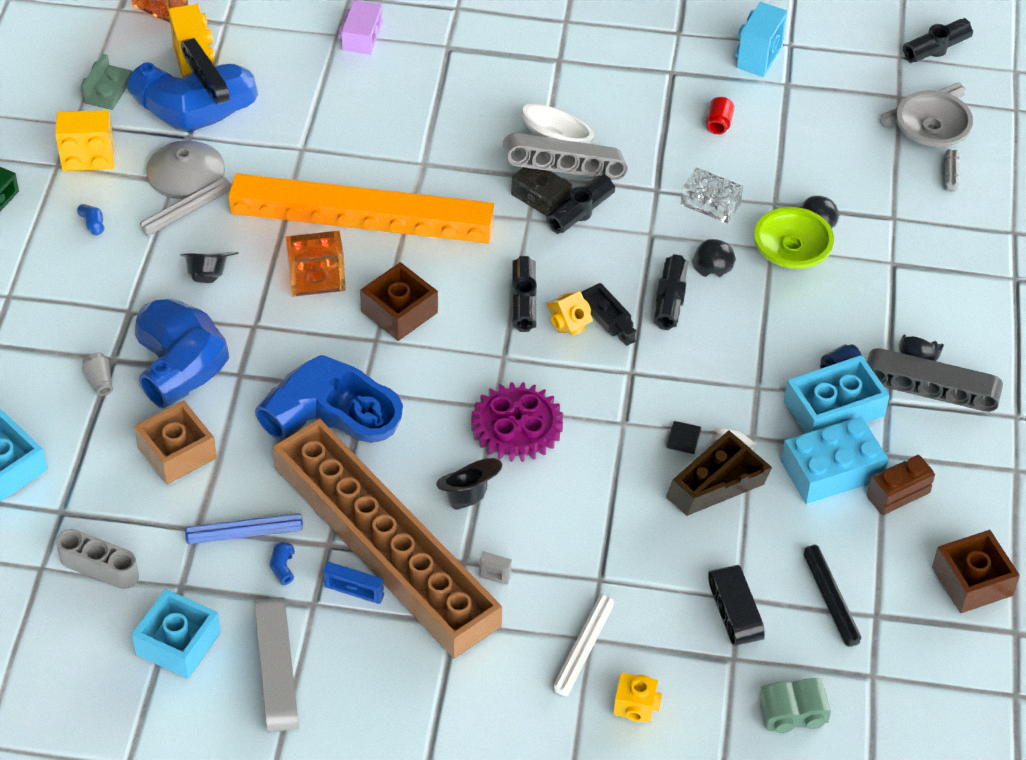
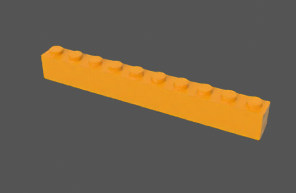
[229,173,494,244]

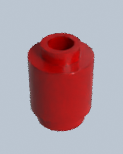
[706,97,735,135]

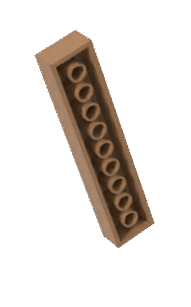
[273,418,502,659]

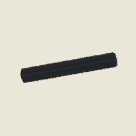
[803,544,861,647]

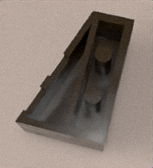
[666,430,772,516]

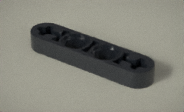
[181,38,230,105]

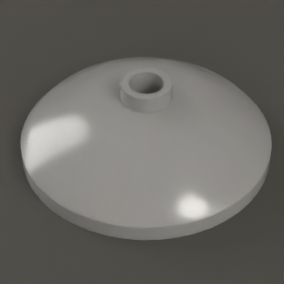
[896,90,973,147]
[147,140,225,199]

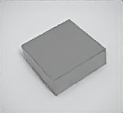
[480,551,512,585]

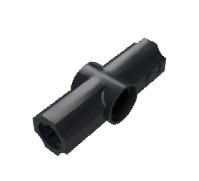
[902,18,973,64]
[546,174,615,234]
[654,254,689,330]
[512,256,537,332]

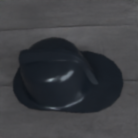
[180,252,239,283]
[436,458,503,510]

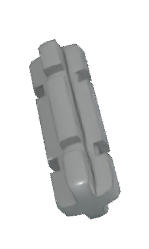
[944,149,959,192]

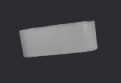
[56,529,139,589]

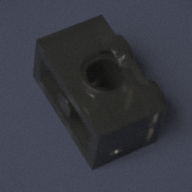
[511,167,572,216]

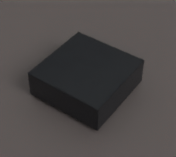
[667,421,701,454]

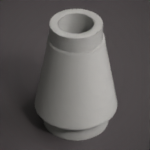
[82,353,113,396]

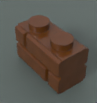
[867,455,935,515]

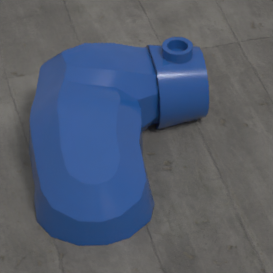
[127,62,258,133]
[135,299,229,408]
[255,355,403,443]

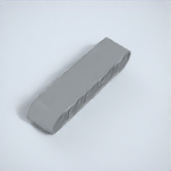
[502,133,628,180]
[254,597,299,733]

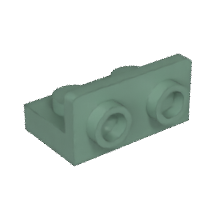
[81,54,133,110]

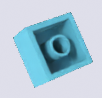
[735,2,787,77]
[132,589,221,679]

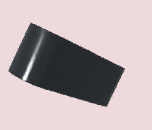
[708,565,765,646]

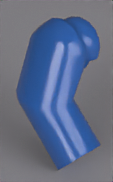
[77,204,105,235]
[269,542,295,585]

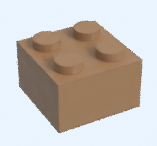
[134,400,217,485]

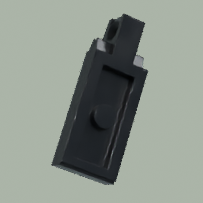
[581,283,636,346]

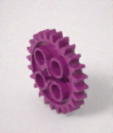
[471,382,563,462]

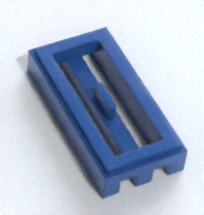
[323,561,384,604]

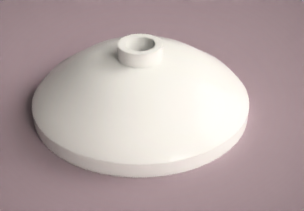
[521,104,594,144]

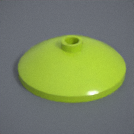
[754,207,834,269]

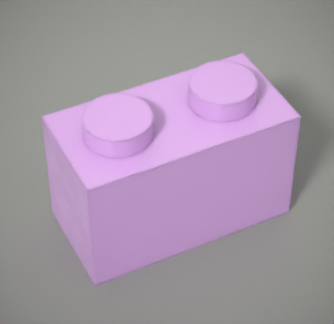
[338,0,383,55]

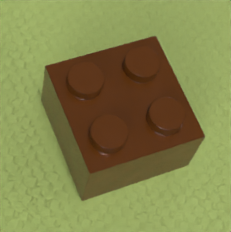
[360,262,438,341]
[932,530,1020,614]

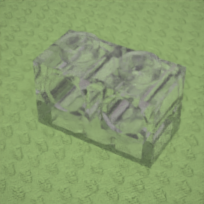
[681,167,743,223]

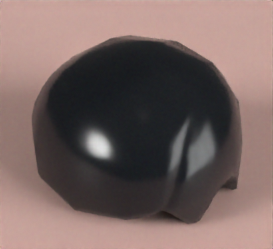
[800,196,840,228]
[692,239,736,277]
[899,334,944,361]

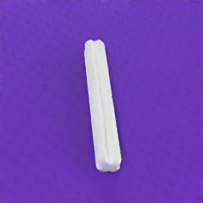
[553,595,614,696]

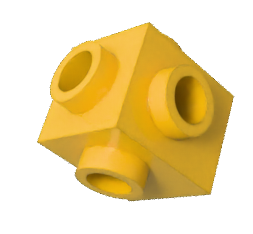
[546,291,593,335]
[614,672,662,722]

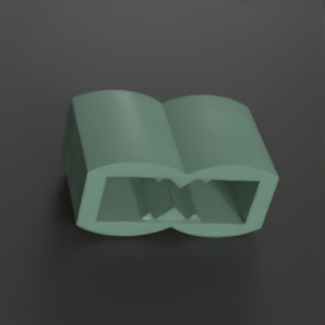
[759,678,831,733]

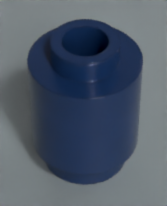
[820,344,862,369]

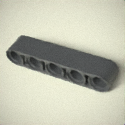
[866,348,1003,412]

